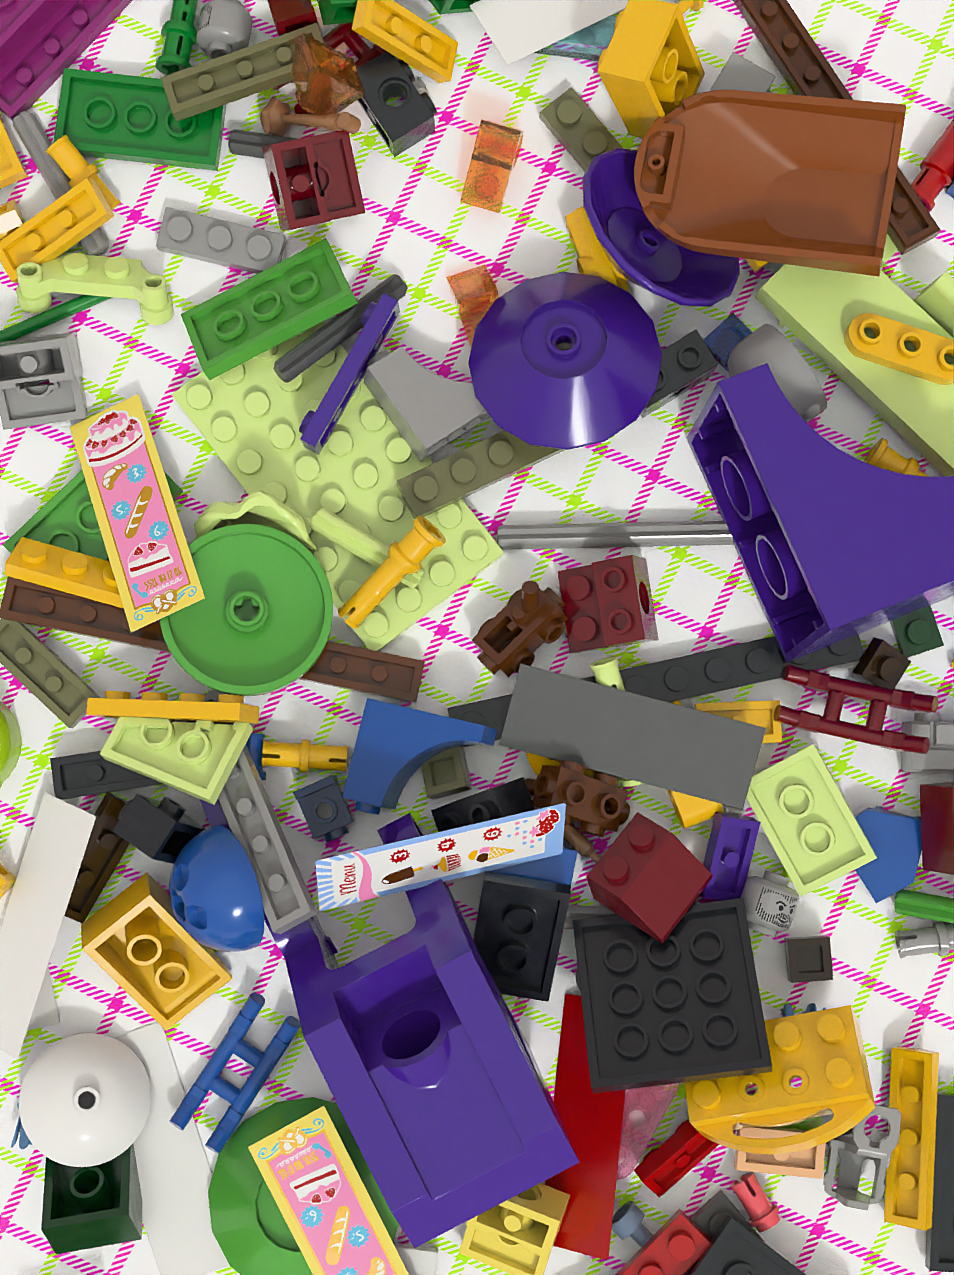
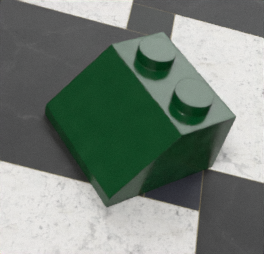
[41,1144,142,1254]

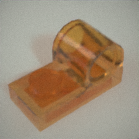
[460,119,524,213]

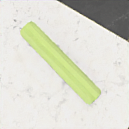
[310,508,425,588]

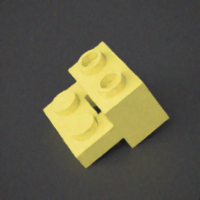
[459,1183,570,1275]

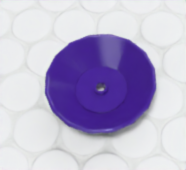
[582,148,740,307]
[468,271,662,450]

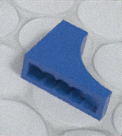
[342,698,497,815]

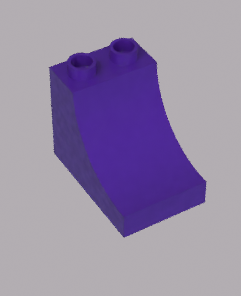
[686,363,954,663]

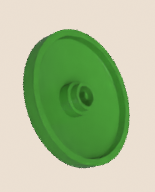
[160,524,333,696]

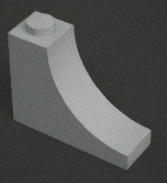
[364,346,490,462]

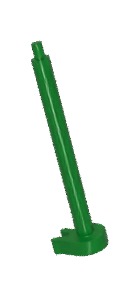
[0,295,113,342]

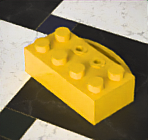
[684,1005,875,1154]

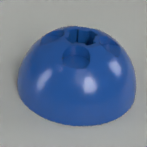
[169,825,264,952]

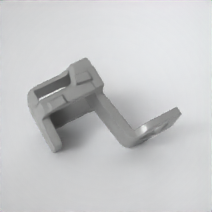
[823,1104,901,1211]

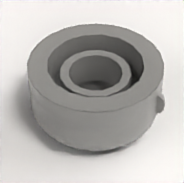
[727,324,827,423]

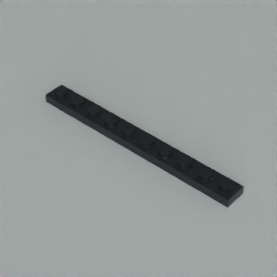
[447,634,863,748]

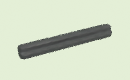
[273,274,408,383]

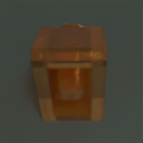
[291,33,365,115]

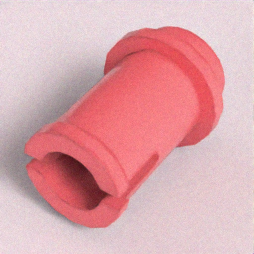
[730,1172,780,1233]

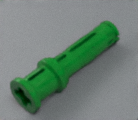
[155,0,198,75]

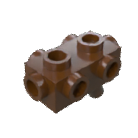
[472,581,568,678]
[525,760,630,837]

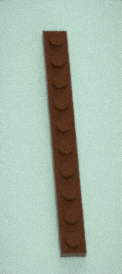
[0,576,425,703]

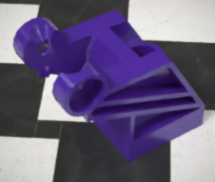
[264,813,579,1248]

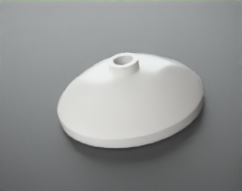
[19,1033,151,1167]

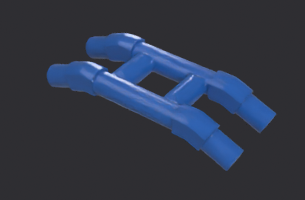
[169,992,301,1154]

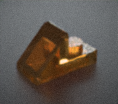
[446,264,498,349]

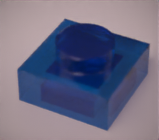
[703,313,753,373]

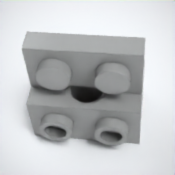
[0,332,88,430]

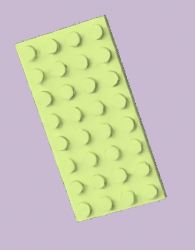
[171,322,504,652]

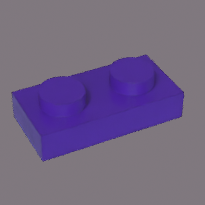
[700,812,761,901]

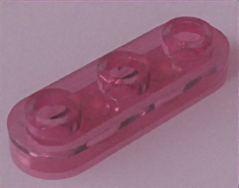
[617,1083,680,1180]

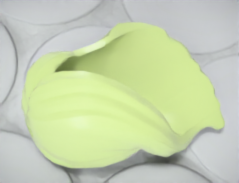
[194,491,316,552]

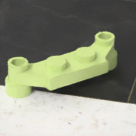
[16,253,174,325]

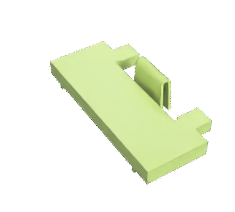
[755,234,954,477]

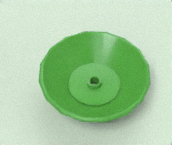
[208,1097,399,1275]

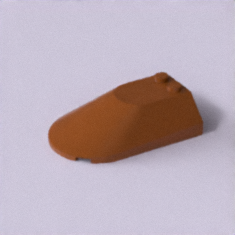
[634,89,906,277]

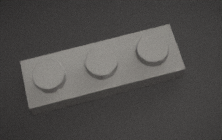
[156,207,287,274]

